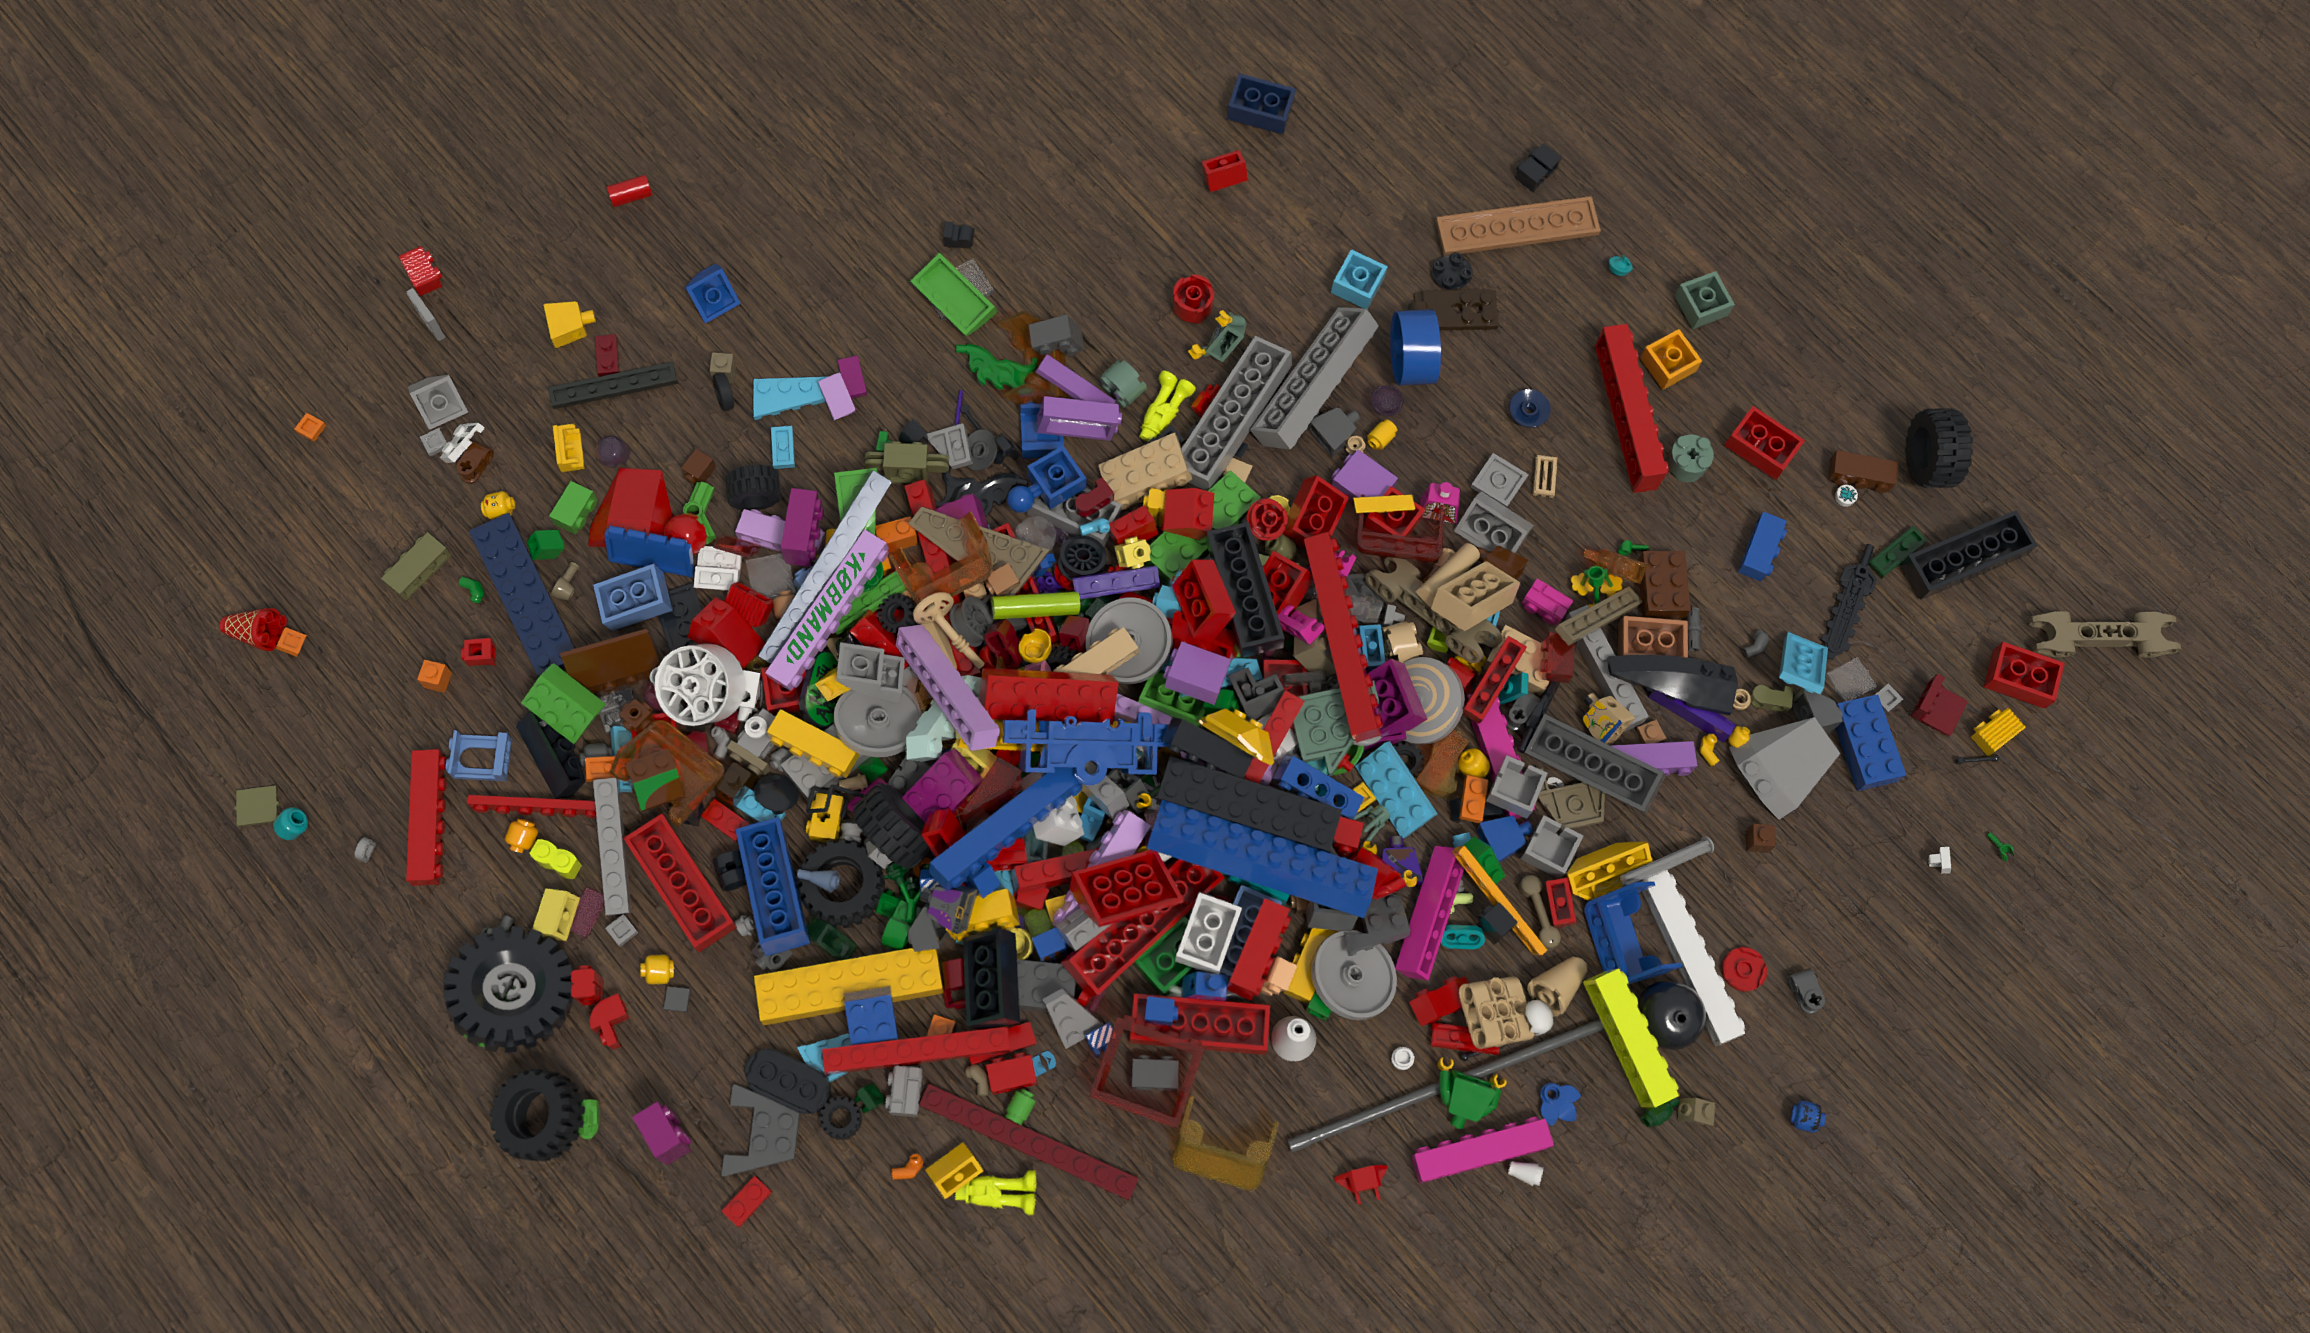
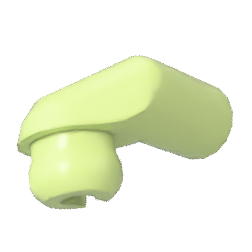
[1450,893,1473,914]

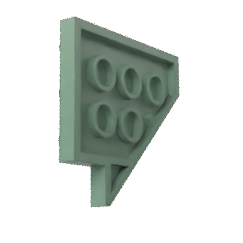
[1293,681,1379,776]

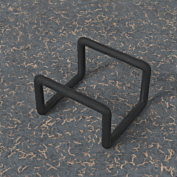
[806,784,865,824]

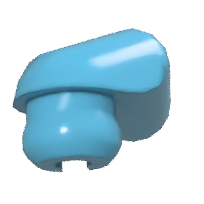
[1079,518,1110,536]

